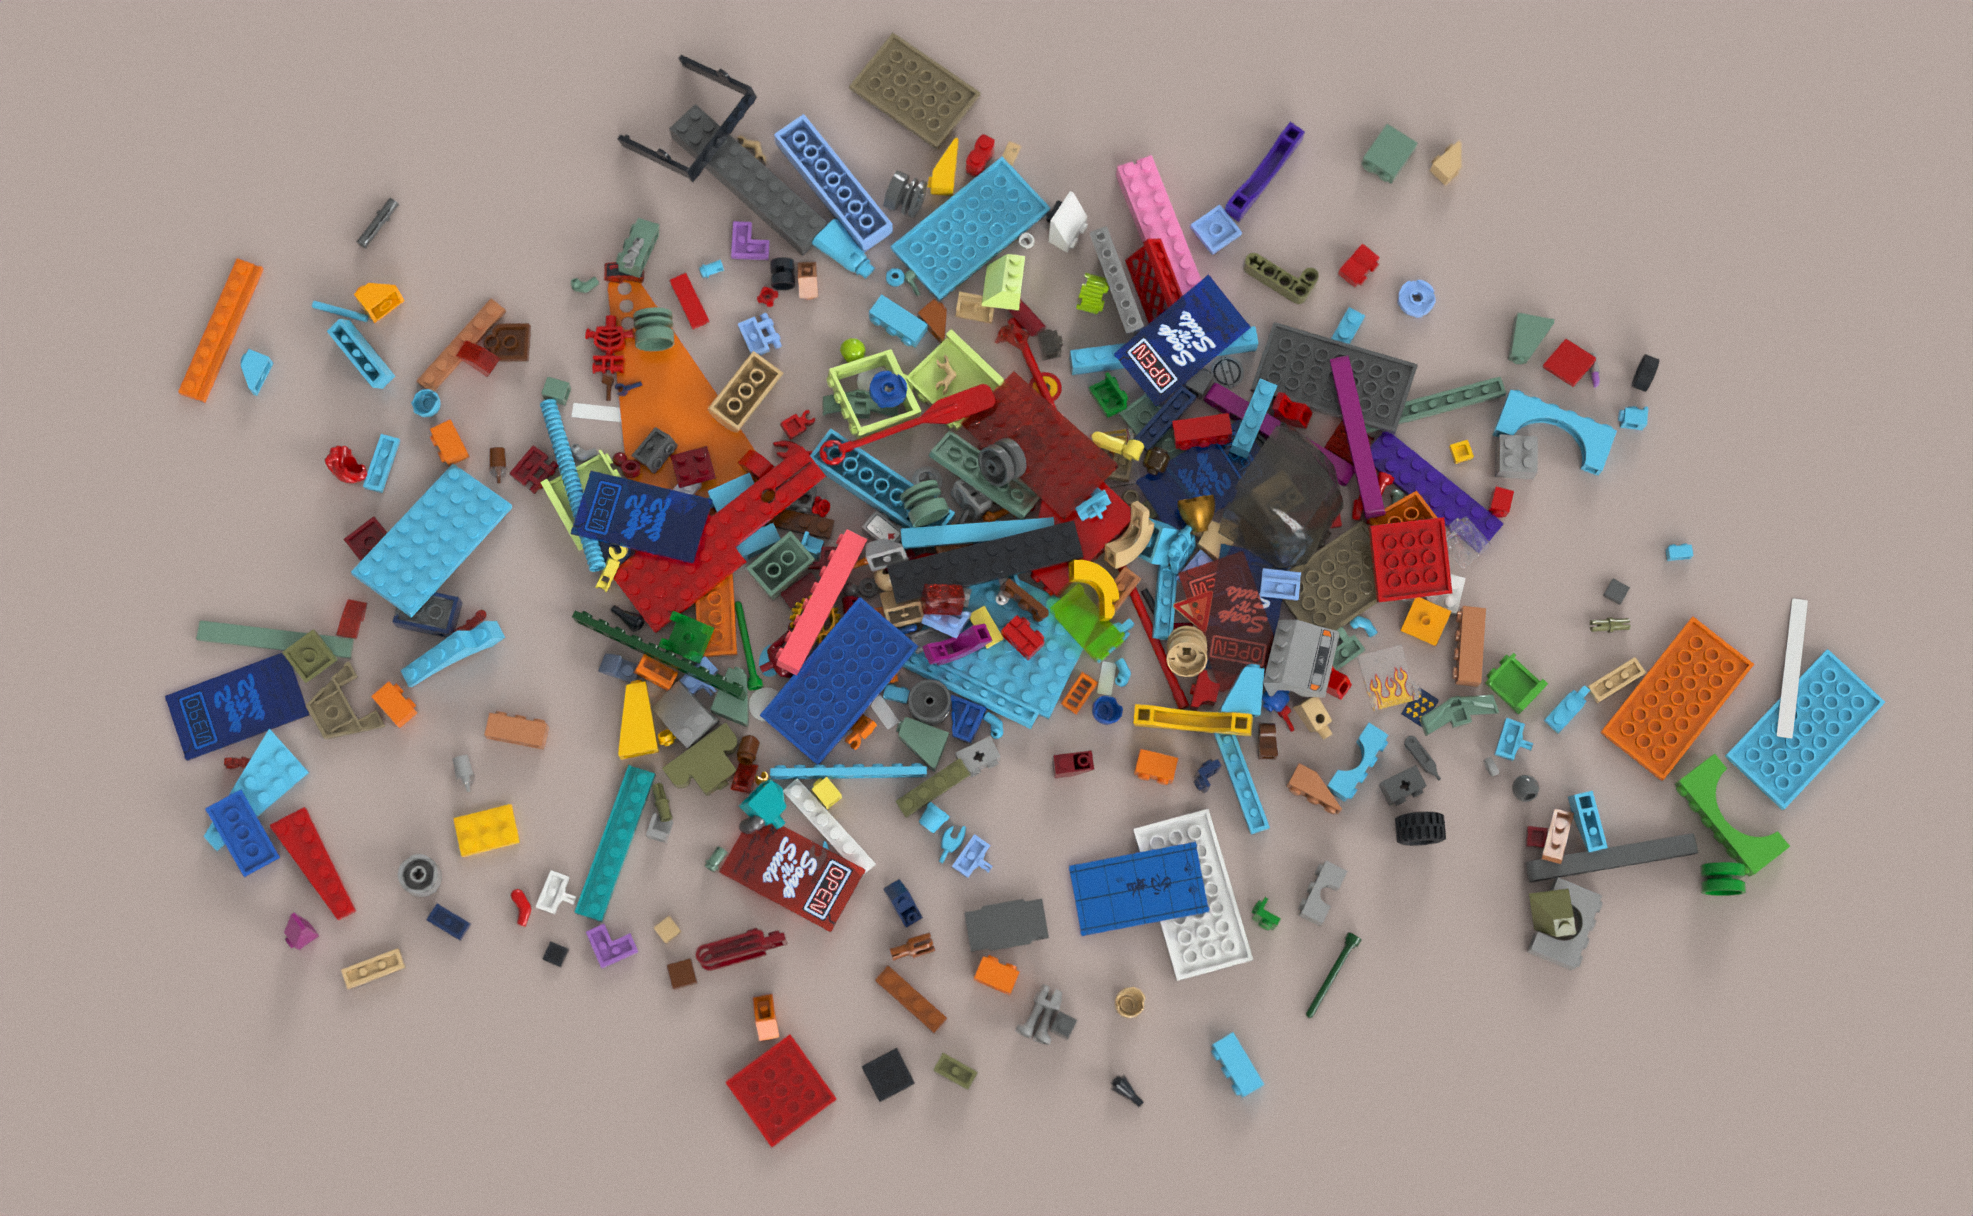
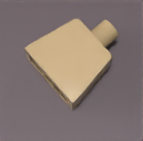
[1191,521,1240,566]
[1293,697,1333,740]

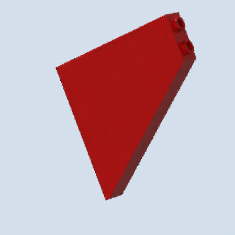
[1030,436,1131,597]

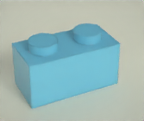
[1665,543,1694,561]
[883,684,910,704]

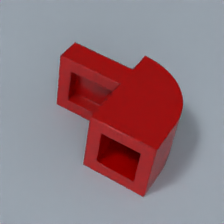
[1272,392,1313,429]
[738,449,775,492]
[1326,666,1352,700]

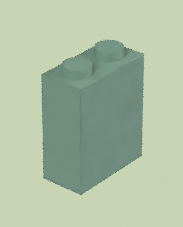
[1361,124,1418,184]

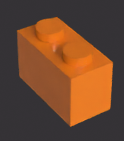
[429,419,470,467]
[371,681,417,728]
[1134,749,1178,785]
[974,955,1020,996]

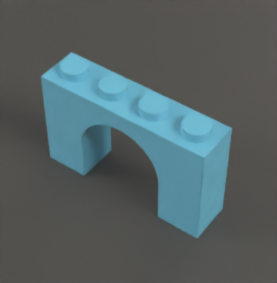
[706,473,780,560]

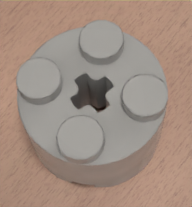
[398,854,442,897]

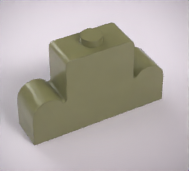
[662,722,738,796]

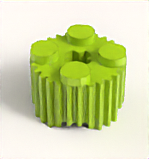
[1076,272,1109,314]

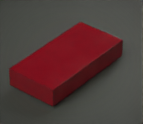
[780,572,819,610]

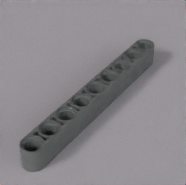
[1525,834,1699,882]

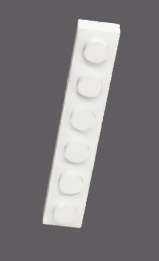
[783,778,876,878]

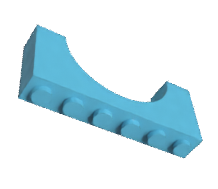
[1492,390,1617,476]

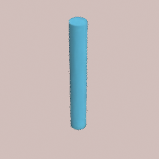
[312,301,368,322]

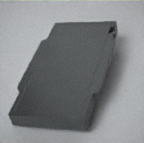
[964,899,1049,952]

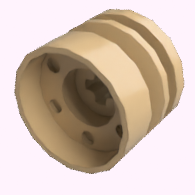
[1166,626,1207,677]

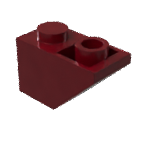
[1052,750,1094,778]

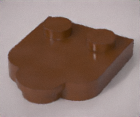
[483,323,531,362]

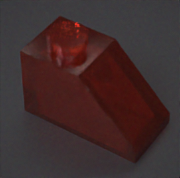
[456,340,500,377]

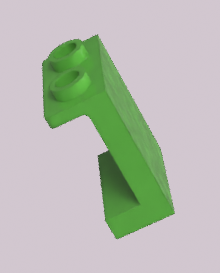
[1485,653,1548,714]

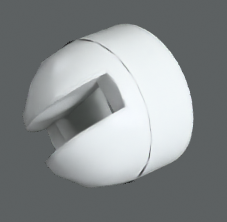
[1019,233,1035,249]

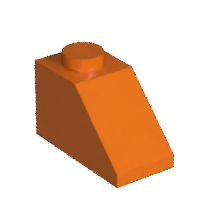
[753,994,779,1041]

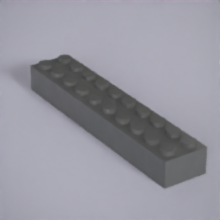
[669,104,828,256]

